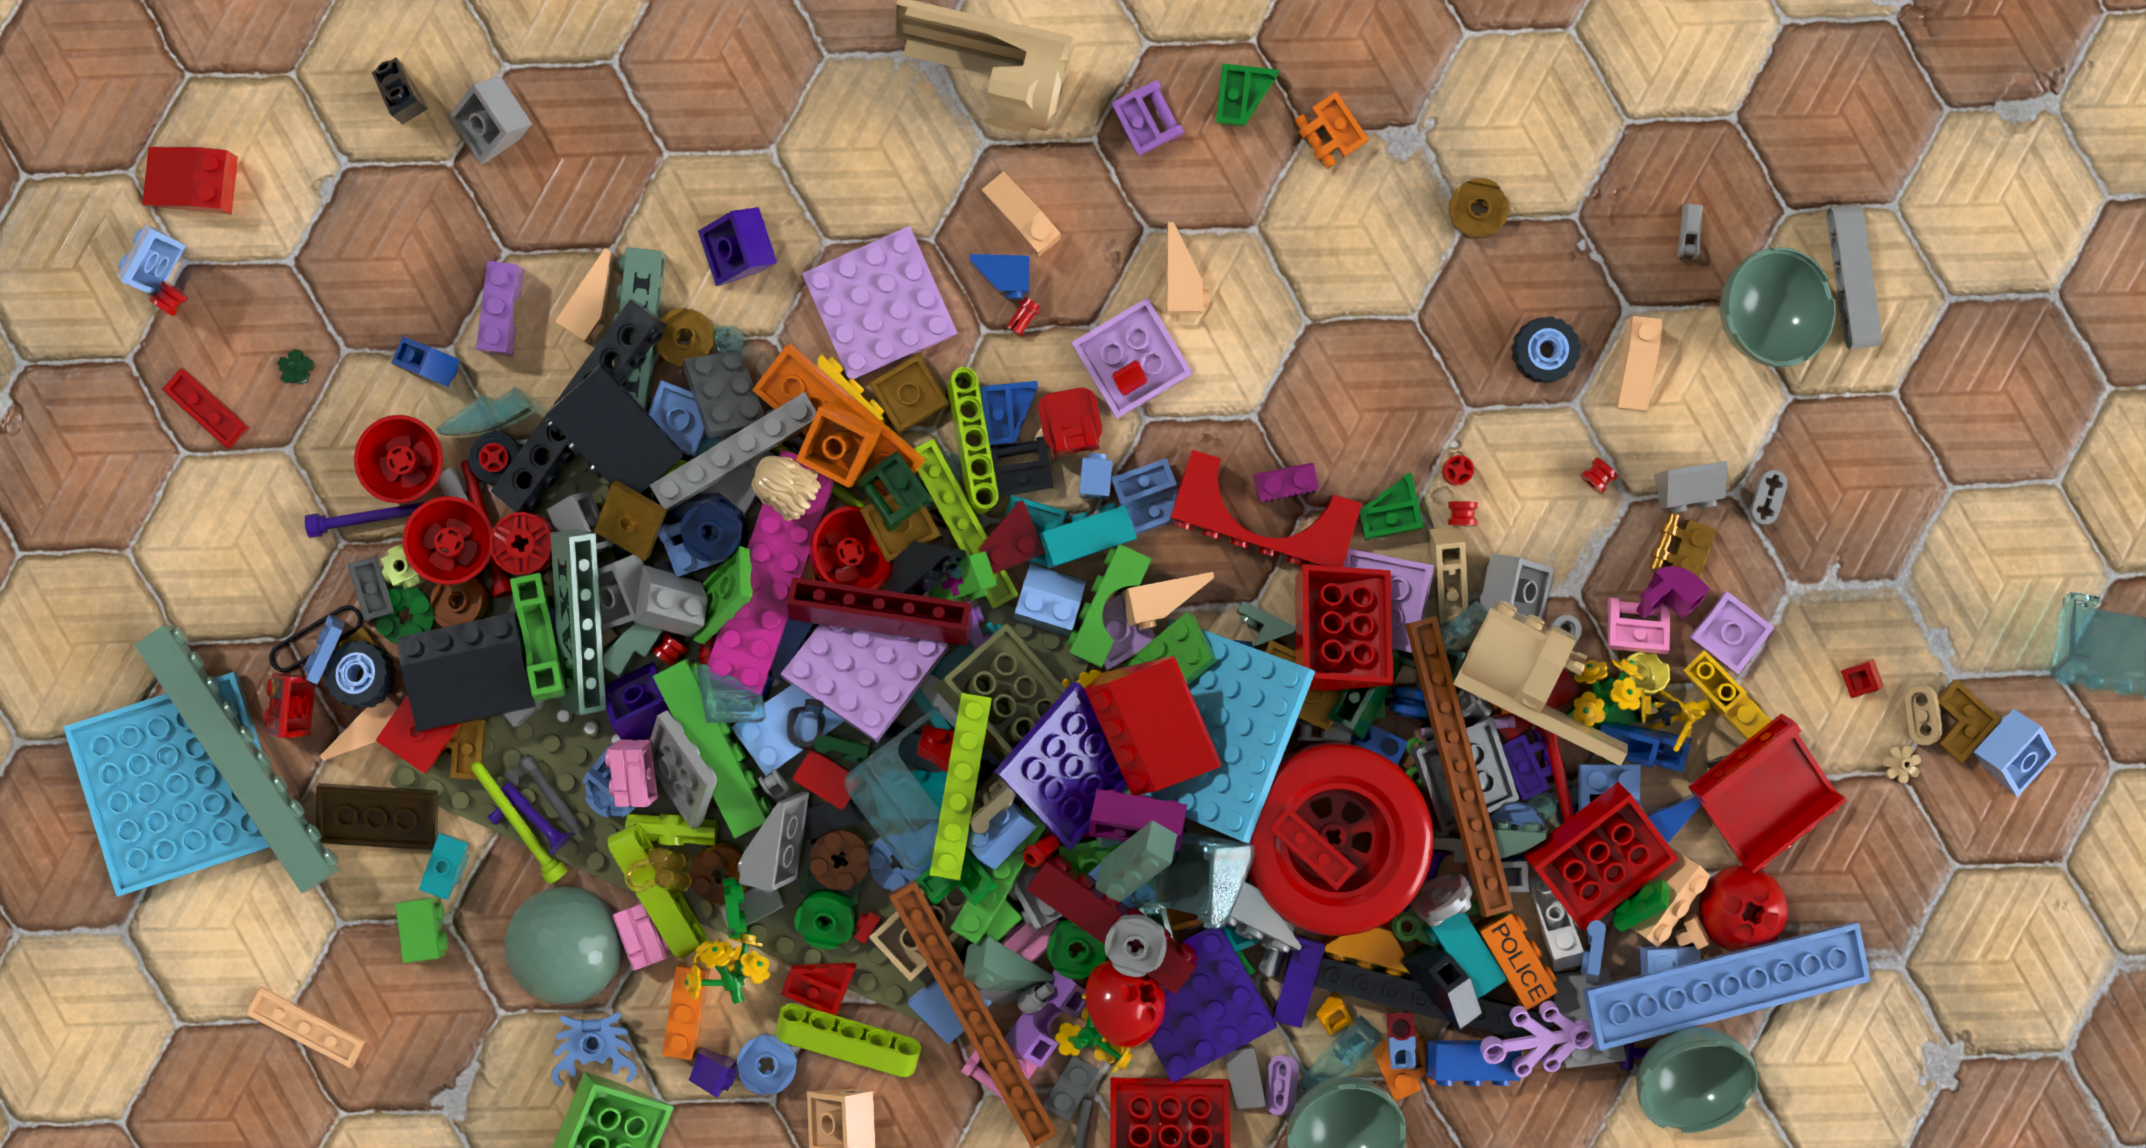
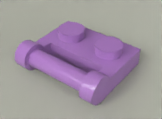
[1111,80,1185,157]

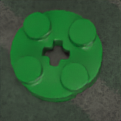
[375,586,436,644]
[723,877,747,939]
[794,891,856,949]
[1047,920,1107,979]

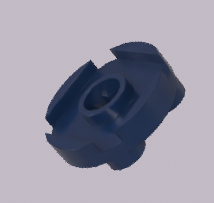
[680,499,743,562]

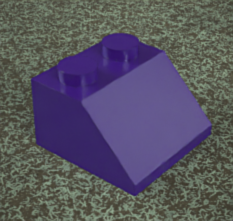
[698,207,777,286]
[605,661,673,741]

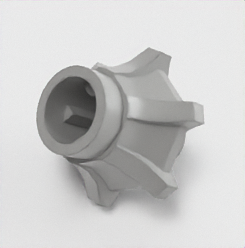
[1455,686,1492,721]

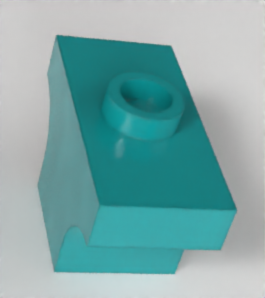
[418,832,470,900]

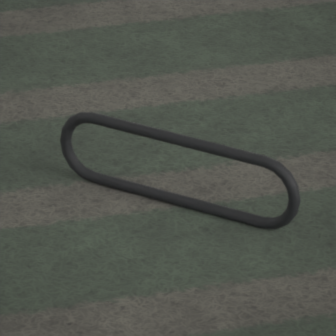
[269,605,362,672]

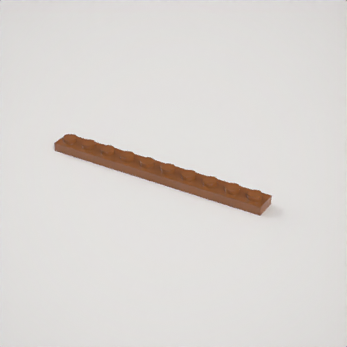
[1405,616,1514,917]
[888,879,1058,1148]

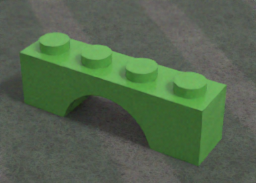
[1066,544,1151,668]
[510,573,566,702]

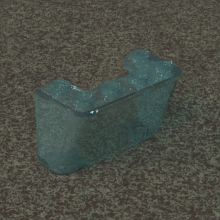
[2050,592,2146,699]

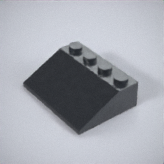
[397,612,536,732]

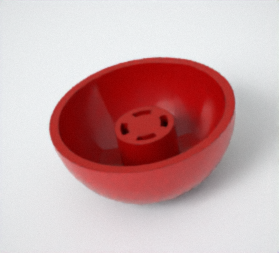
[354,415,444,504]
[402,496,493,585]
[809,506,894,589]
[1699,865,1788,952]
[1085,960,1166,1048]

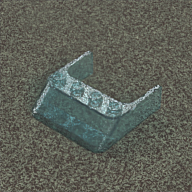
[844,706,972,871]

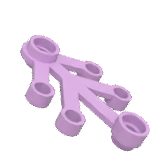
[1480,1001,1593,1077]

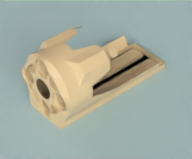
[896,0,1073,132]

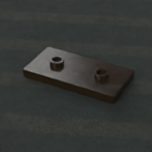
[316,783,438,850]

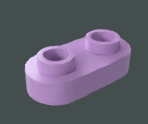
[1265,1055,1299,1115]

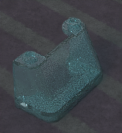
[1132,831,1255,928]

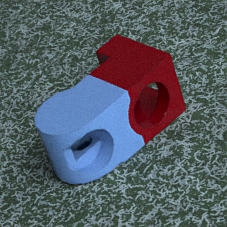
[1385,1012,1416,1070]

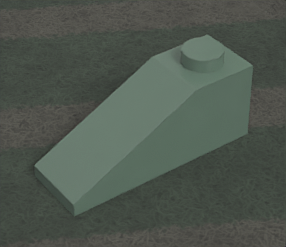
[963,936,1054,991]

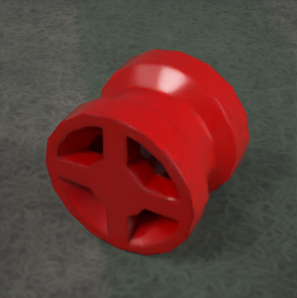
[149,280,188,317]
[1441,455,1474,486]
[1580,457,1618,494]
[1448,501,1478,527]
[651,632,690,666]

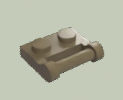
[970,772,1016,834]

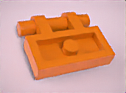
[1294,91,1369,169]
[1369,1026,1435,1101]

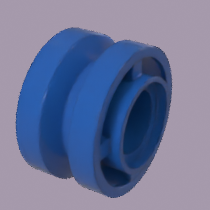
[1389,685,1430,720]

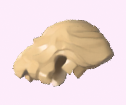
[751,456,821,521]

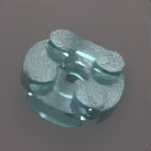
[1440,600,1488,651]

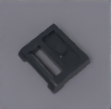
[990,436,1054,498]

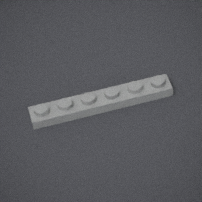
[650,392,817,512]

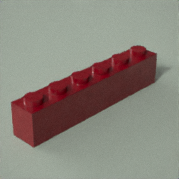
[786,577,973,646]
[1026,853,1199,995]

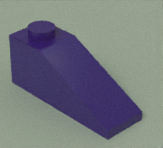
[1273,934,1325,1028]

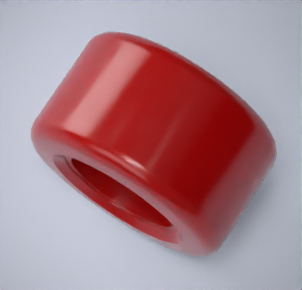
[1237,742,1433,936]

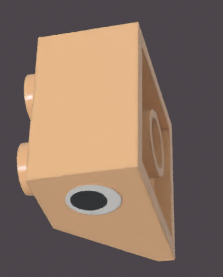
[807,1089,875,1148]

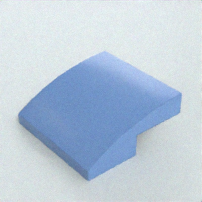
[1111,458,1178,535]
[908,975,993,1044]

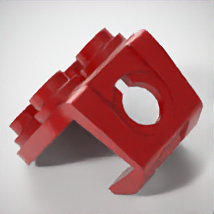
[1038,387,1102,459]

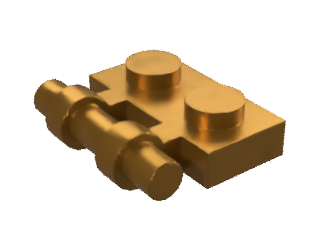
[1649,512,1717,579]

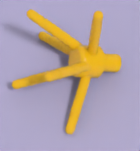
[1647,690,1711,752]

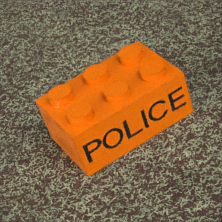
[1473,911,1558,1010]

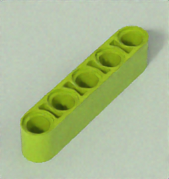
[947,367,998,514]
[607,824,707,959]
[775,1003,921,1077]

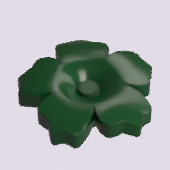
[277,349,314,385]

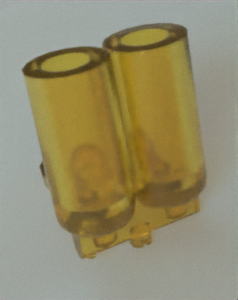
[624,847,691,892]

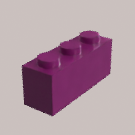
[1089,789,1187,851]

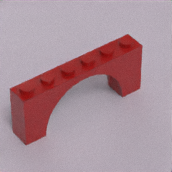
[1169,449,1362,567]

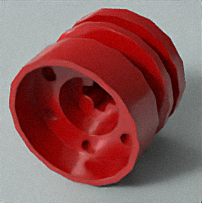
[489,512,557,576]

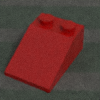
[142,147,238,215]

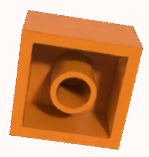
[796,402,882,488]

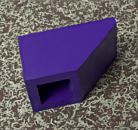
[689,1048,738,1097]

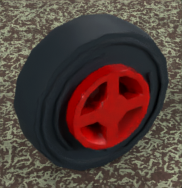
[469,432,521,485]

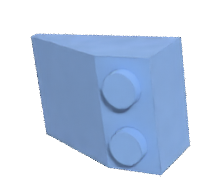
[116,224,186,294]
[731,685,844,776]

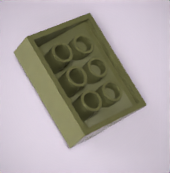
[934,623,1066,763]

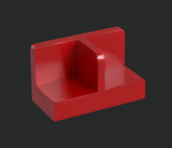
[793,748,864,810]

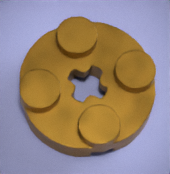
[1449,178,1509,238]
[656,308,715,368]

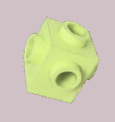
[381,544,422,589]

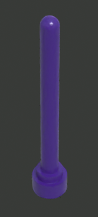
[305,502,425,538]

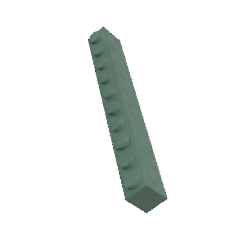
[134,625,340,893]

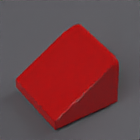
[1111,360,1147,396]
[1841,659,1884,698]

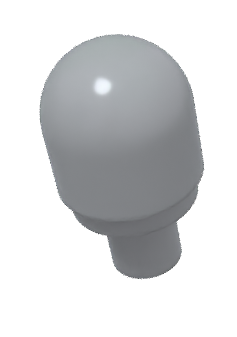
[1017,983,1054,1014]

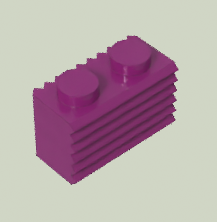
[1253,463,1319,504]

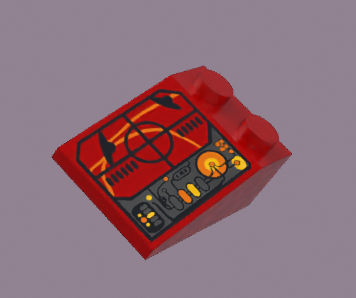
[263,673,316,738]

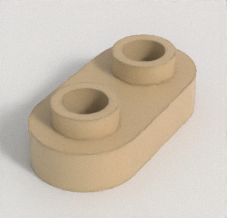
[1905,685,1942,745]

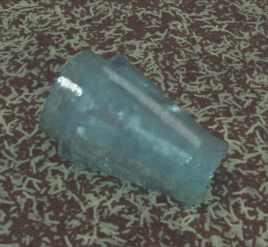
[714,325,744,353]

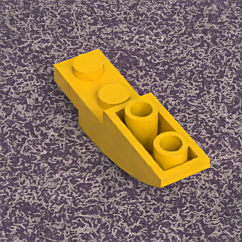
[1682,650,1772,740]

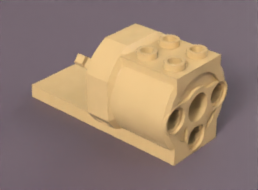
[1453,600,1628,766]

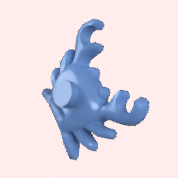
[551,1012,637,1087]

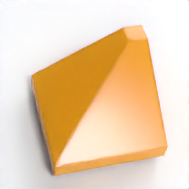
[1316,992,1354,1036]

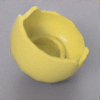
[1621,652,1670,696]

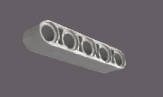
[1826,203,1882,350]

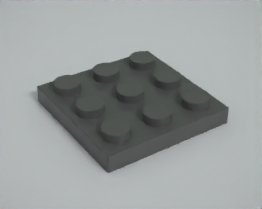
[1410,716,1519,834]

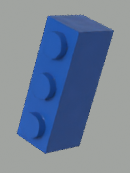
[1425,1040,1521,1086]

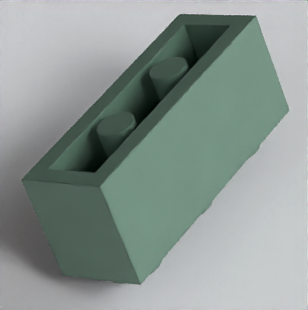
[1095,820,1177,902]

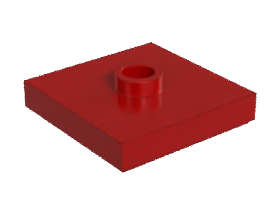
[375,695,461,774]

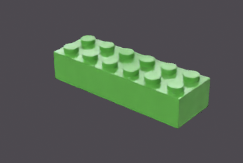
[653,660,774,839]

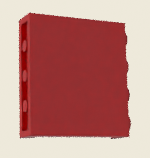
[1688,713,1847,874]

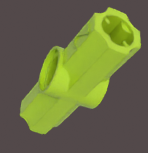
[625,813,718,846]

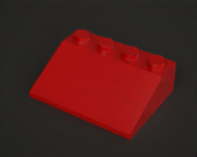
[1295,564,1393,691]
[1084,656,1222,796]
[1522,782,1679,932]
[1109,1077,1231,1148]

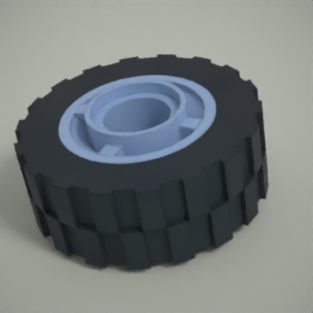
[1511,316,1581,383]
[324,641,396,709]

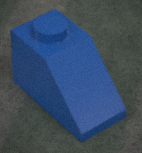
[970,254,1030,300]
[391,336,460,387]

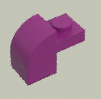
[1636,566,1710,619]

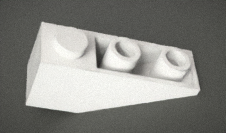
[1528,876,1584,972]

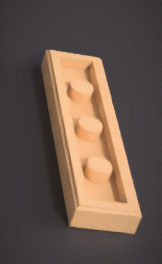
[245,986,367,1068]

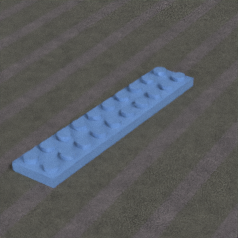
[1583,922,1871,1051]

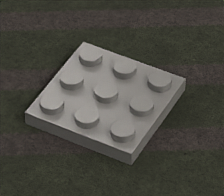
[650,710,717,830]

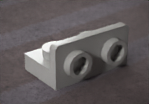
[1009,866,1063,930]

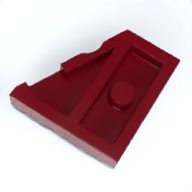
[978,500,1045,574]

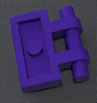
[1502,728,1567,801]

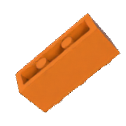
[662,962,710,1060]

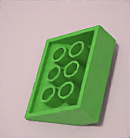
[552,1072,674,1148]

